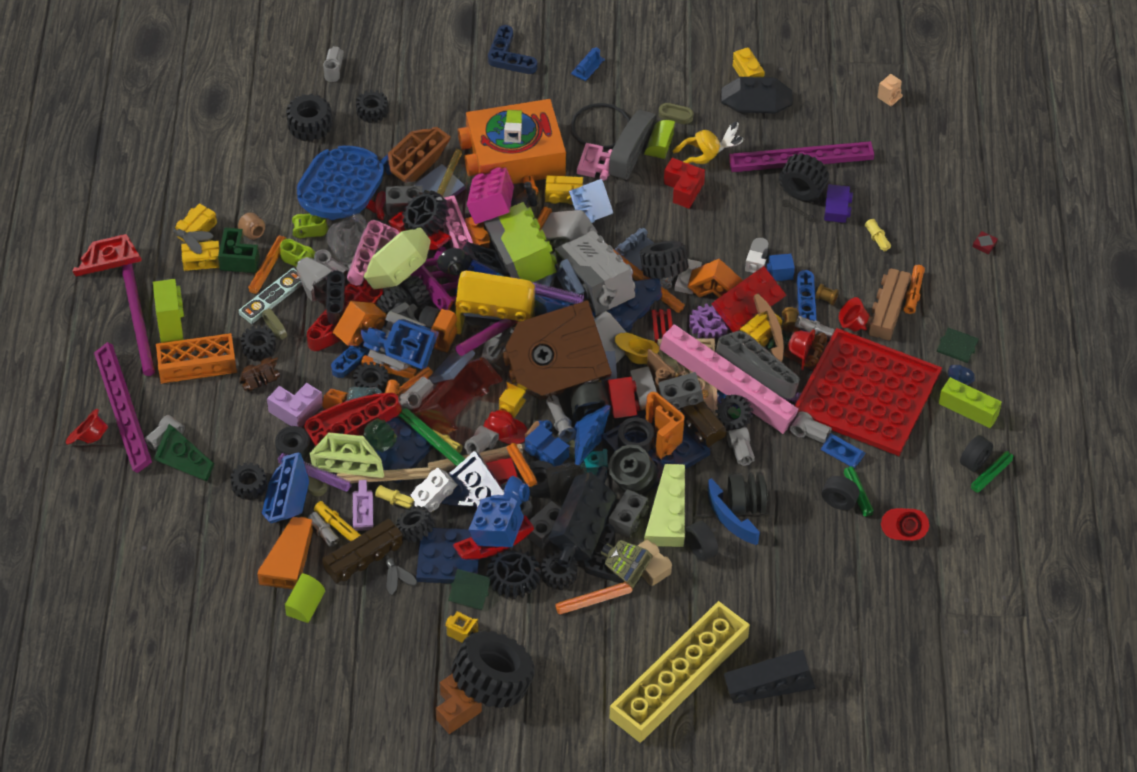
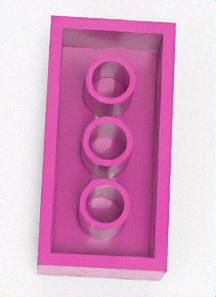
[467,167,514,224]

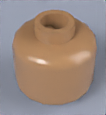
[238,213,265,240]

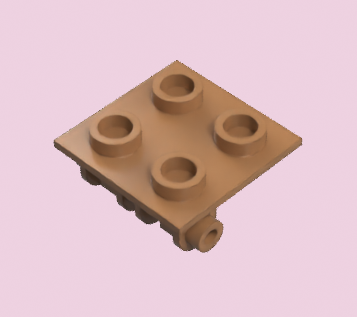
[647,349,675,396]

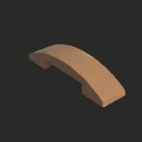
[753,294,784,362]

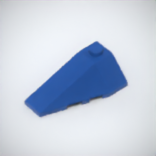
[574,405,611,465]

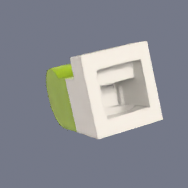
[504,110,522,143]

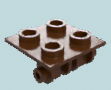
[783,327,828,371]
[239,357,280,391]

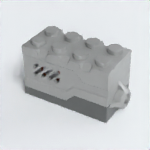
[555,230,635,316]

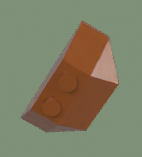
[388,127,451,182]

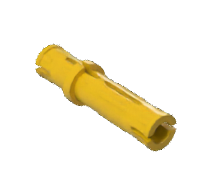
[314,501,361,542]

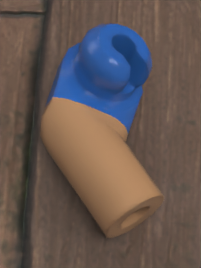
[525,420,553,437]

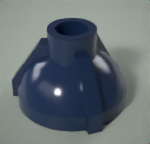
[948,365,975,385]

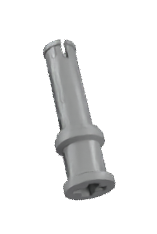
[546,395,576,442]

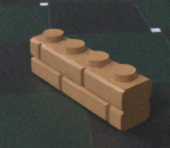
[867,268,911,341]

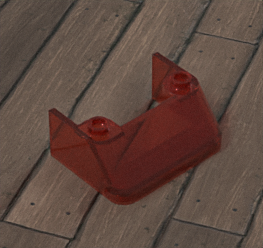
[412,357,503,435]

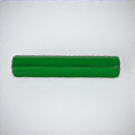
[971,451,1014,493]
[844,466,874,517]

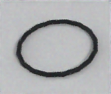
[571,103,630,149]

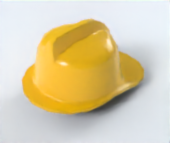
[615,333,659,364]

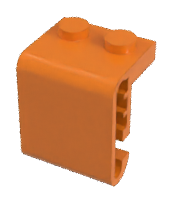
[646,392,684,459]

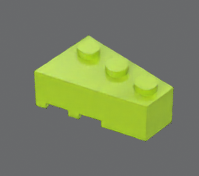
[153,279,184,343]

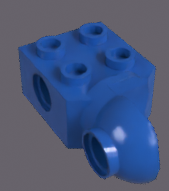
[361,319,439,369]
[469,476,530,547]

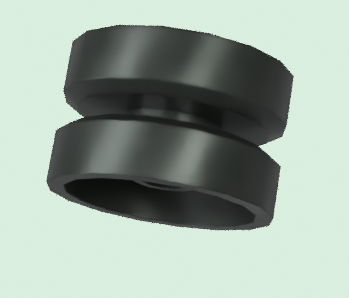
[608,444,658,494]

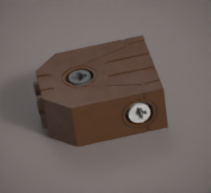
[503,300,612,400]

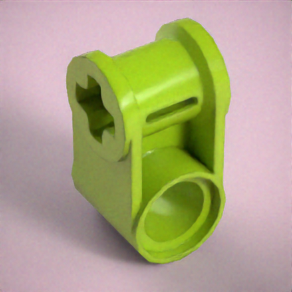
[292,214,328,238]
[280,239,316,267]

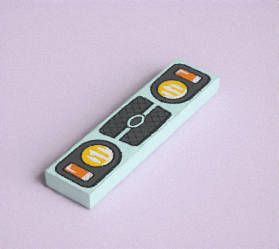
[238,268,302,324]

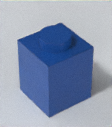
[766,254,795,281]

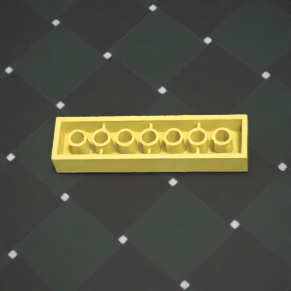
[609,601,750,743]

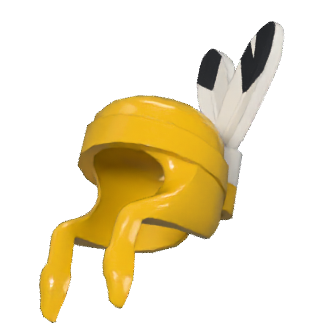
[673,121,743,164]

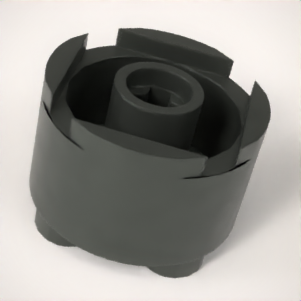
[570,381,611,422]

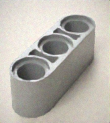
[630,366,657,411]

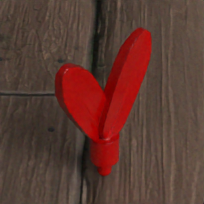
[366,191,386,220]

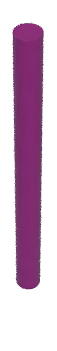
[121,264,155,376]
[456,296,555,356]

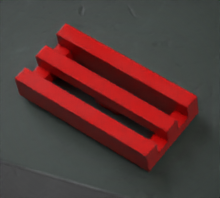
[652,309,673,343]

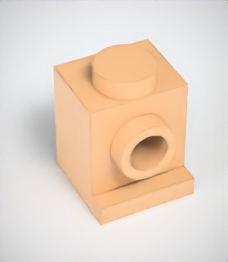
[877,74,903,106]

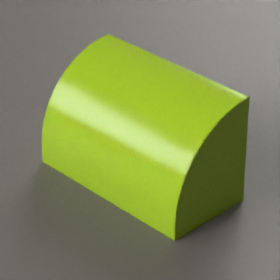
[644,120,675,159]
[285,573,325,623]

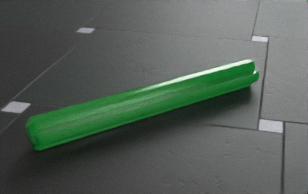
[399,408,465,467]

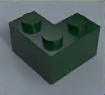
[218,228,260,273]

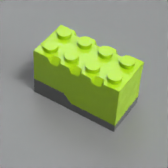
[484,202,557,283]

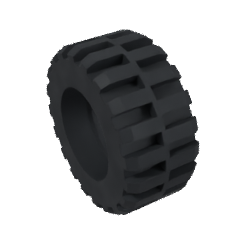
[452,631,535,708]

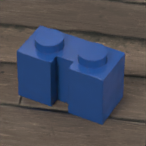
[525,424,570,469]

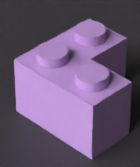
[267,383,323,427]

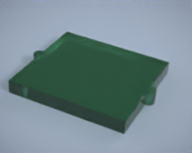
[937,327,979,363]
[448,569,491,610]

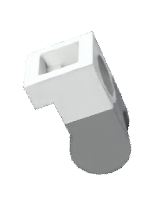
[745,238,768,273]

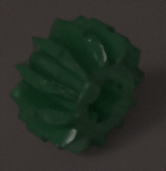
[364,418,397,453]

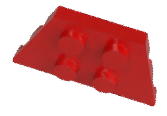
[72,234,142,276]

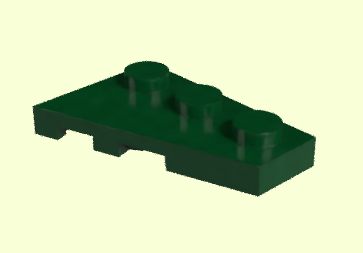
[154,424,215,481]

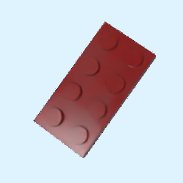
[712,266,786,332]

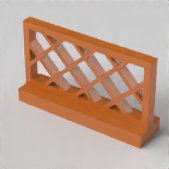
[156,333,237,384]

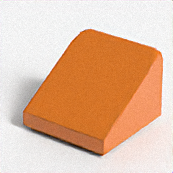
[322,388,348,409]

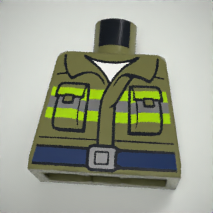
[601,540,653,588]

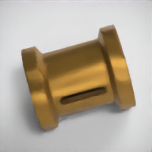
[815,284,839,306]
[782,307,799,332]

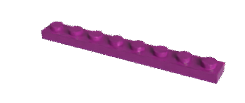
[729,141,874,172]
[94,342,152,473]

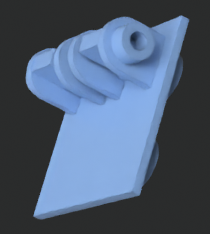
[569,179,613,223]

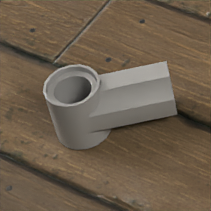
[323,46,344,82]
[314,250,349,280]
[398,377,434,410]
[790,412,832,443]
[144,415,185,452]
[464,425,499,455]
[726,427,755,466]

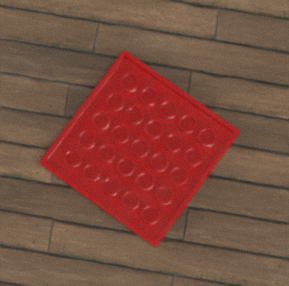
[795,328,942,456]

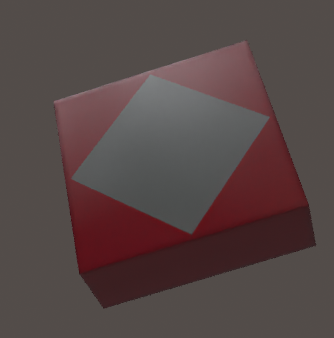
[972,231,998,255]

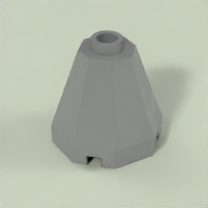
[296,257,339,303]

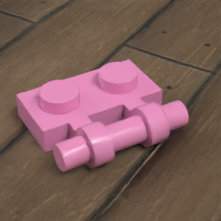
[577,143,613,181]

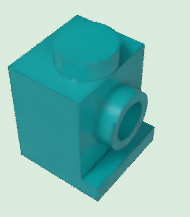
[580,449,608,476]

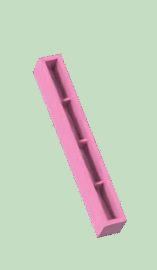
[660,324,798,434]

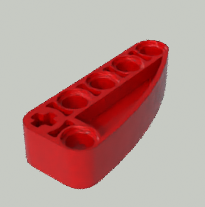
[307,279,383,351]
[305,393,402,447]

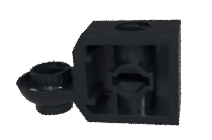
[437,242,508,277]

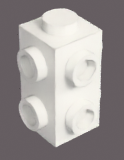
[410,467,457,513]

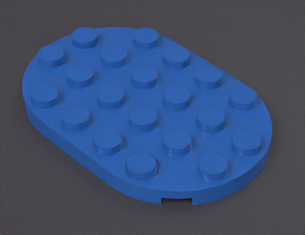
[297,146,384,220]

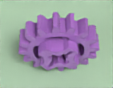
[689,304,730,339]

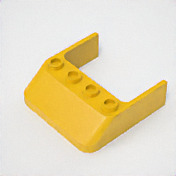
[456,271,535,334]

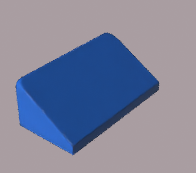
[821,433,866,468]

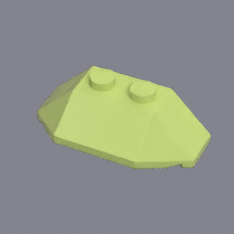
[363,228,431,289]
[310,433,384,478]

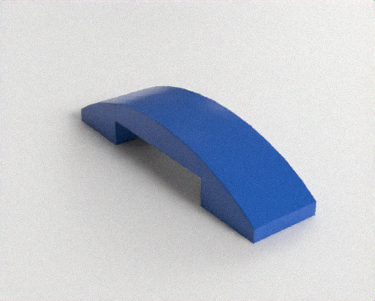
[708,478,760,545]

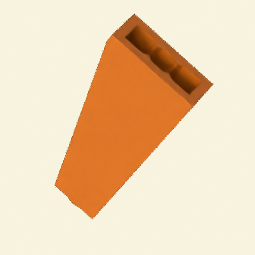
[257,517,313,589]

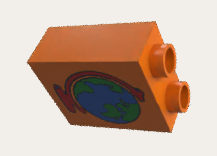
[458,99,566,184]

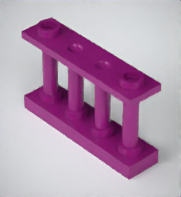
[411,247,460,310]

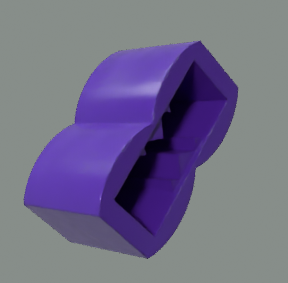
[824,184,853,223]

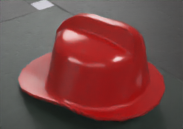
[838,297,870,332]
[788,329,815,370]
[66,409,108,445]
[483,410,528,445]
[881,508,929,541]

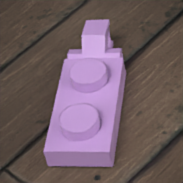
[353,480,373,531]

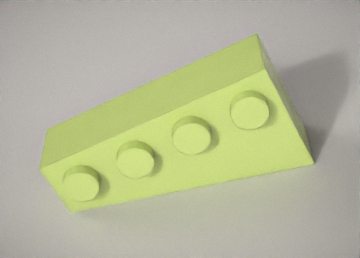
[644,464,685,547]

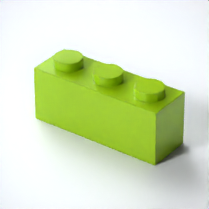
[939,377,1002,428]

